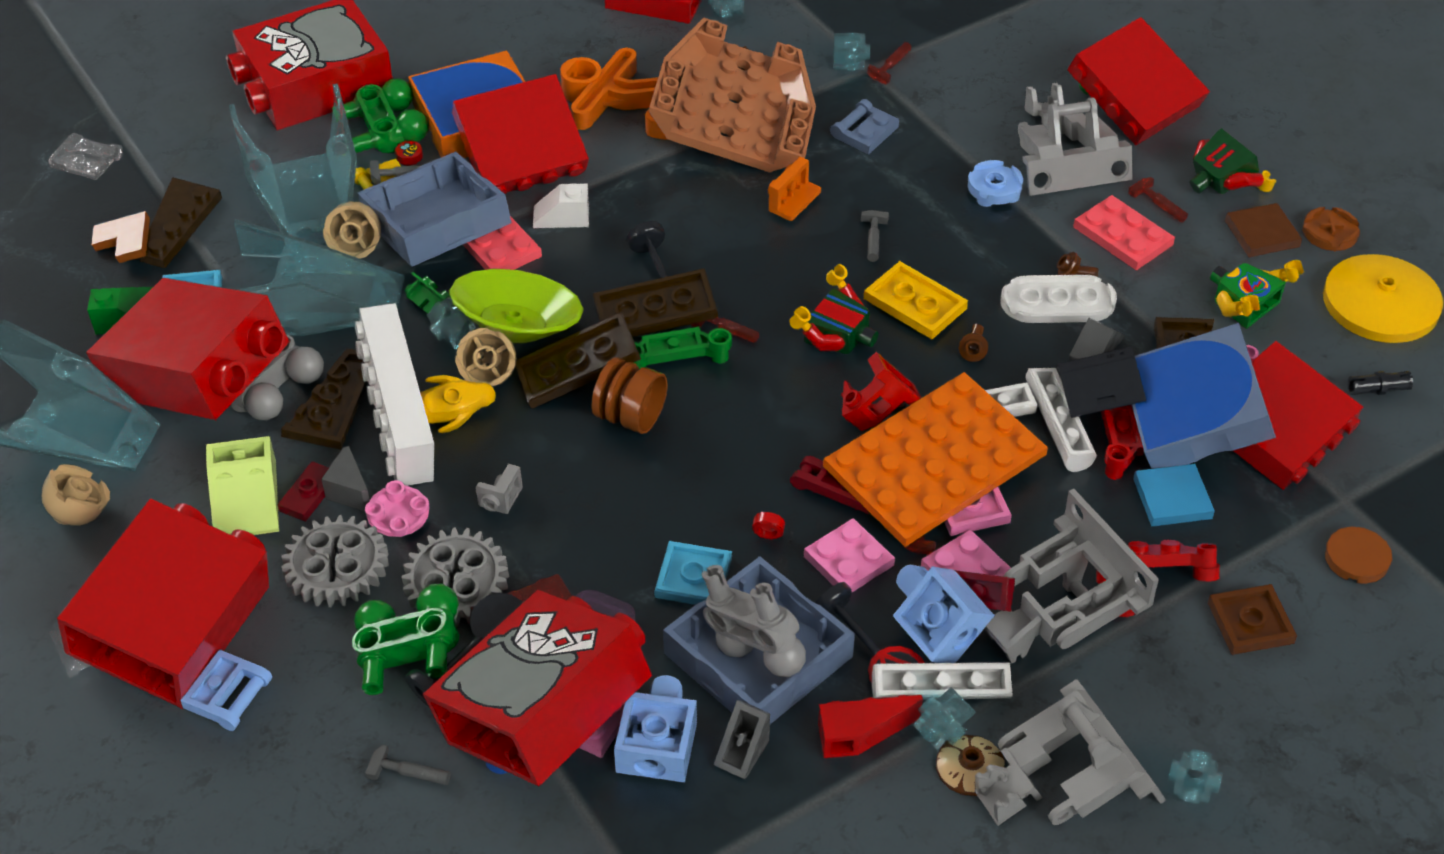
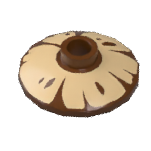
[936,735,1005,796]

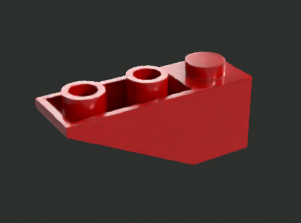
[818,695,923,758]

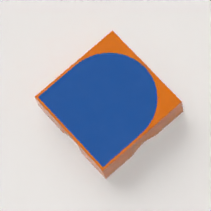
[408,51,525,158]

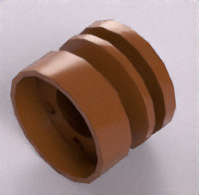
[591,357,668,434]

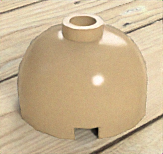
[323,201,381,260]
[455,328,516,387]
[42,464,110,526]

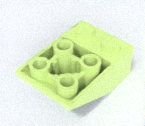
[206,436,279,535]

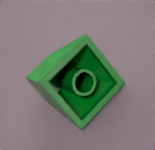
[87,287,153,335]

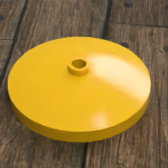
[1323,254,1443,343]

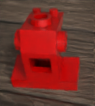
[841,352,921,431]

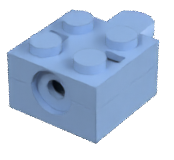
[893,564,995,663]
[614,675,697,782]

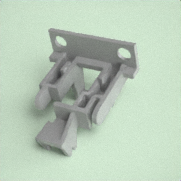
[1018,83,1132,196]
[985,489,1159,663]
[974,679,1166,826]

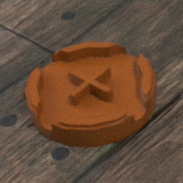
[1302,207,1360,251]
[1325,526,1392,584]

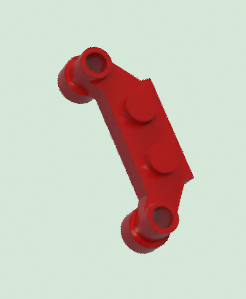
[1101,404,1144,480]
[1096,540,1220,584]

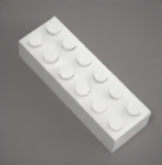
[355,303,434,486]

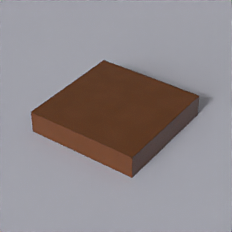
[1225,203,1302,257]
[1208,584,1297,655]

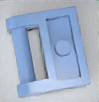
[180,649,273,731]

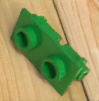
[405,272,461,323]

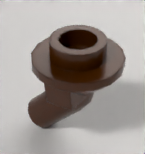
[1057,252,1099,277]
[959,324,988,362]

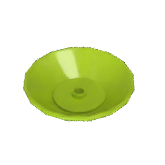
[449,268,584,343]

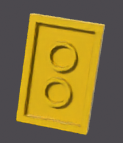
[864,261,968,339]

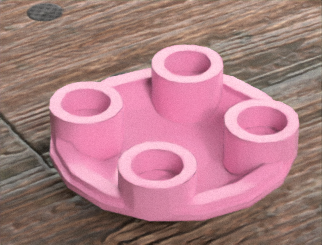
[365,480,429,537]

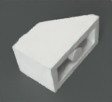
[533,183,589,228]

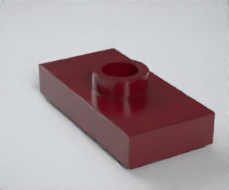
[277,461,329,522]

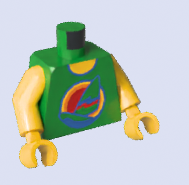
[1210,260,1304,329]

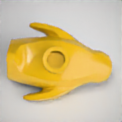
[420,375,496,433]

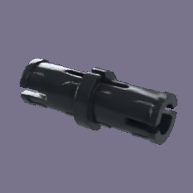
[1347,371,1413,395]

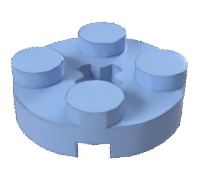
[967,160,1023,207]

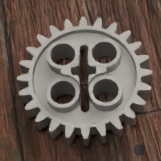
[281,515,389,607]
[401,527,509,627]

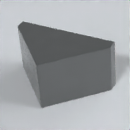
[1069,318,1125,360]
[322,446,370,512]
[714,700,770,779]

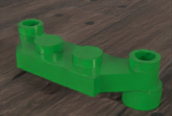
[634,327,732,369]

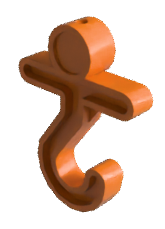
[560,48,668,140]

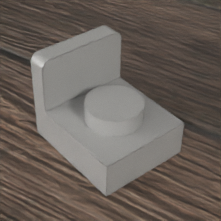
[476,464,523,514]

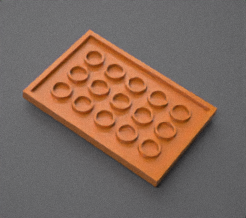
[823,372,1048,547]

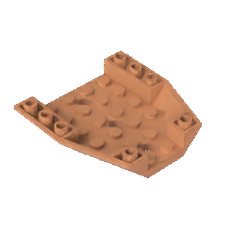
[648,18,816,172]

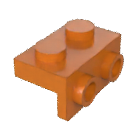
[767,156,821,221]

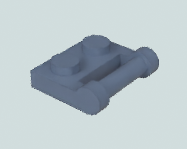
[830,99,899,155]

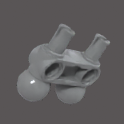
[231,335,324,421]
[702,565,806,677]

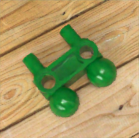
[331,78,429,155]
[352,583,459,695]

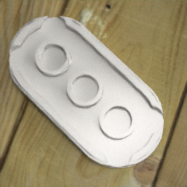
[1001,275,1117,323]

